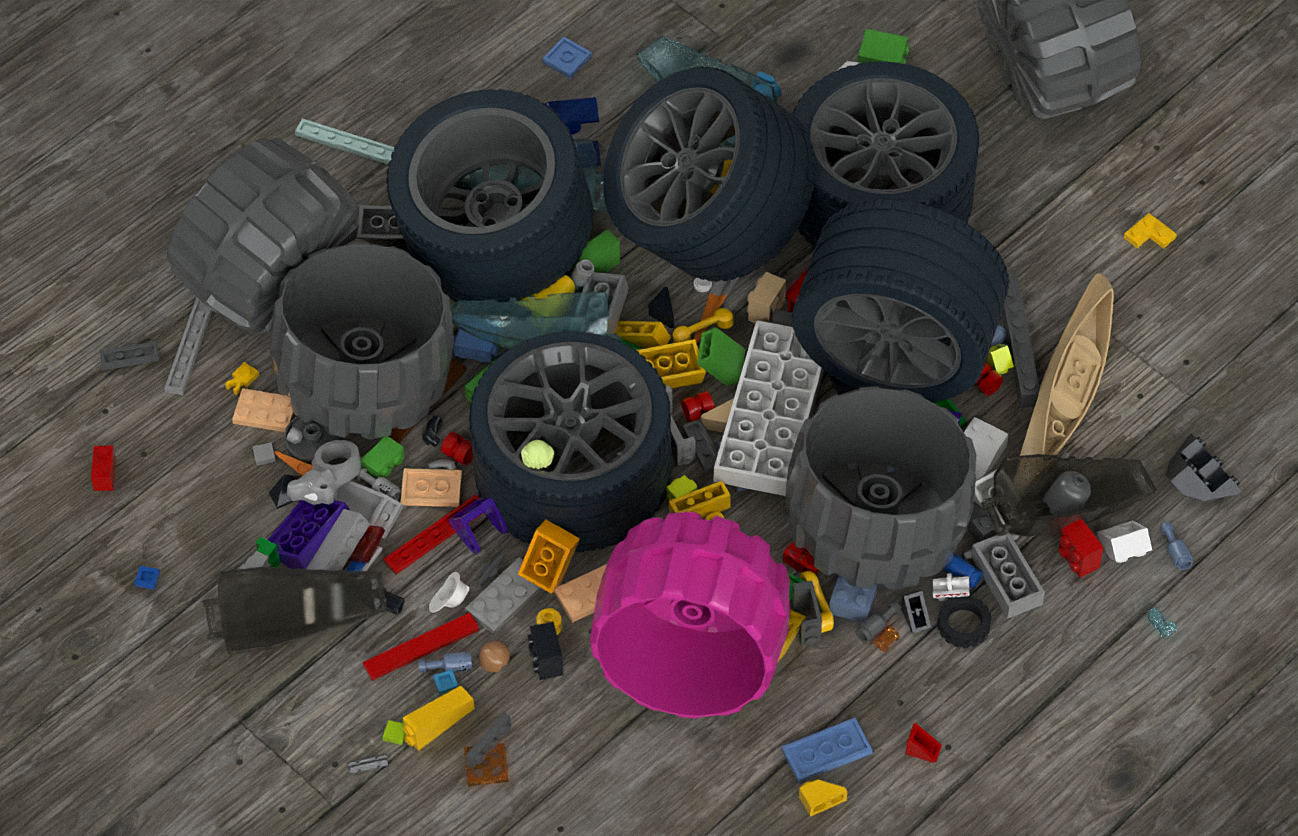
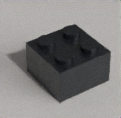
[527,621,563,680]

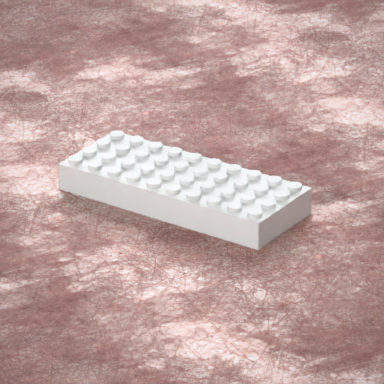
[713,320,824,496]

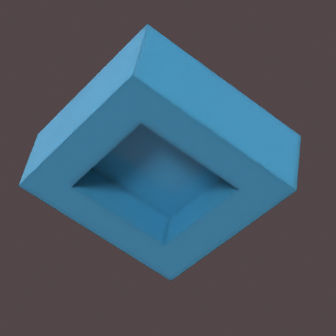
[433,670,458,696]

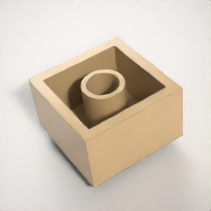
[747,272,786,324]

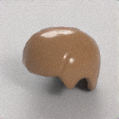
[479,640,510,672]

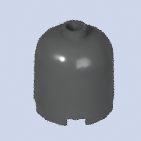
[1043,471,1091,520]

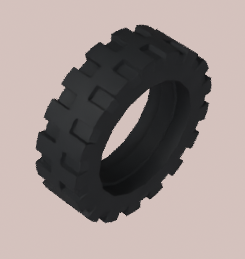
[937,596,991,648]

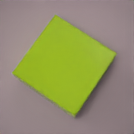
[382,720,405,745]

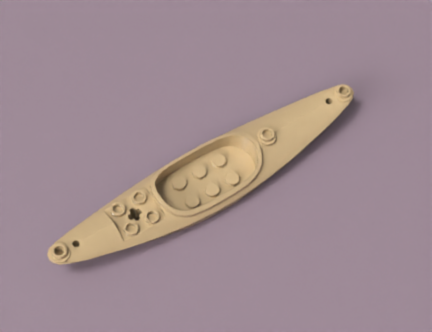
[1012,273,1114,497]

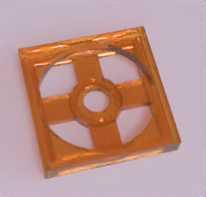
[464,743,509,786]

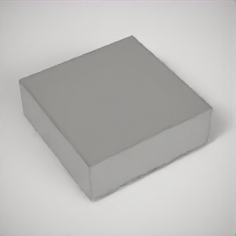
[252,442,276,466]

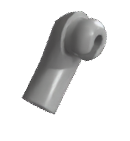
[427,458,457,470]

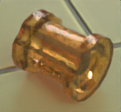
[873,625,900,652]

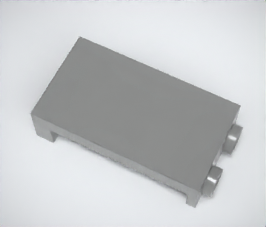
[666,386,696,466]

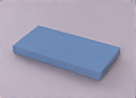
[781,718,873,783]

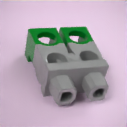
[238,537,281,598]

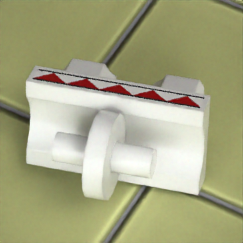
[933,573,969,601]

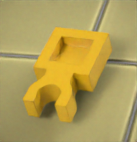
[225,362,259,395]

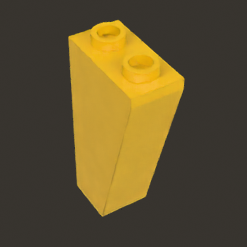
[403,686,475,751]

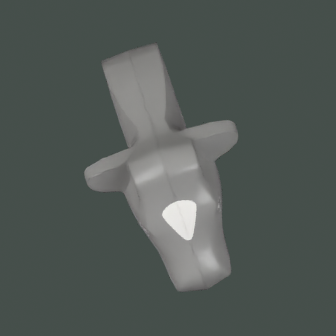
[287,440,362,505]

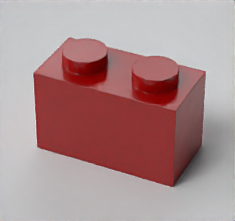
[91,445,116,491]

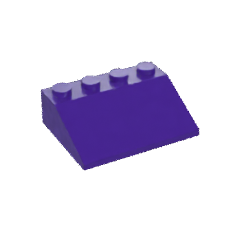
[267,500,351,573]

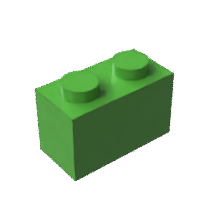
[361,436,405,479]

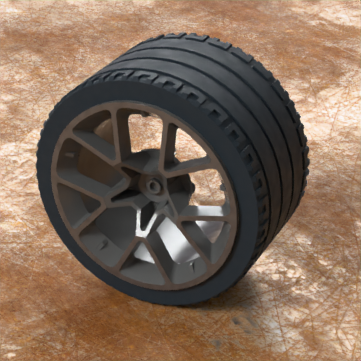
[469,331,671,553]

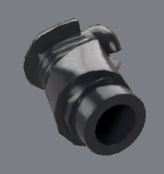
[422,416,443,447]

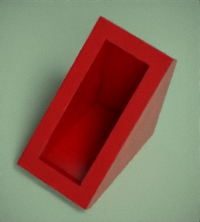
[906,723,942,763]

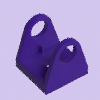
[448,497,508,554]

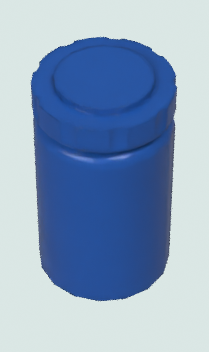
[944,554,983,589]

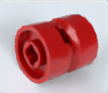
[974,362,1004,396]
[681,391,715,423]
[441,431,473,466]

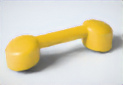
[672,308,734,343]
[800,571,834,633]

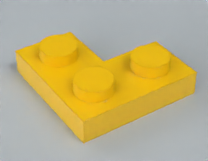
[1123,213,1177,249]

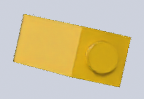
[799,779,847,817]

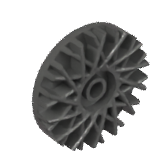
[284,416,342,464]

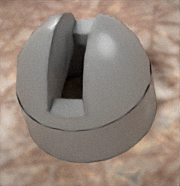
[286,427,303,444]

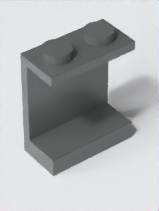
[792,581,822,645]

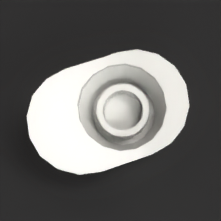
[429,572,469,613]

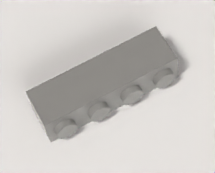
[303,509,370,589]

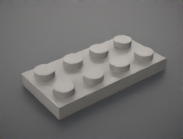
[465,557,542,635]

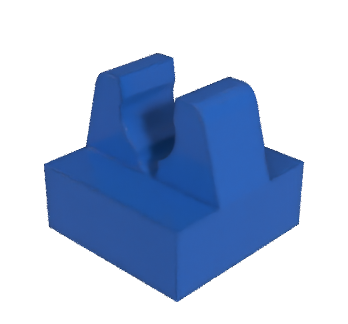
[134,566,160,590]

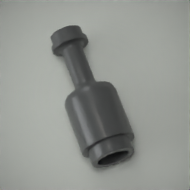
[856,601,901,643]

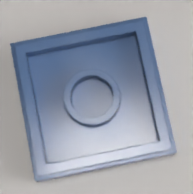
[542,37,592,79]

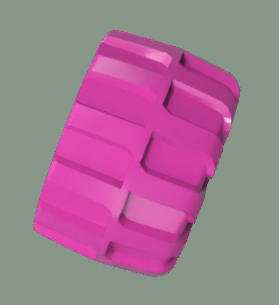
[590,512,790,719]

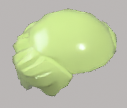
[521,440,554,469]

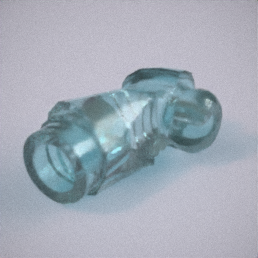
[1147,608,1177,637]

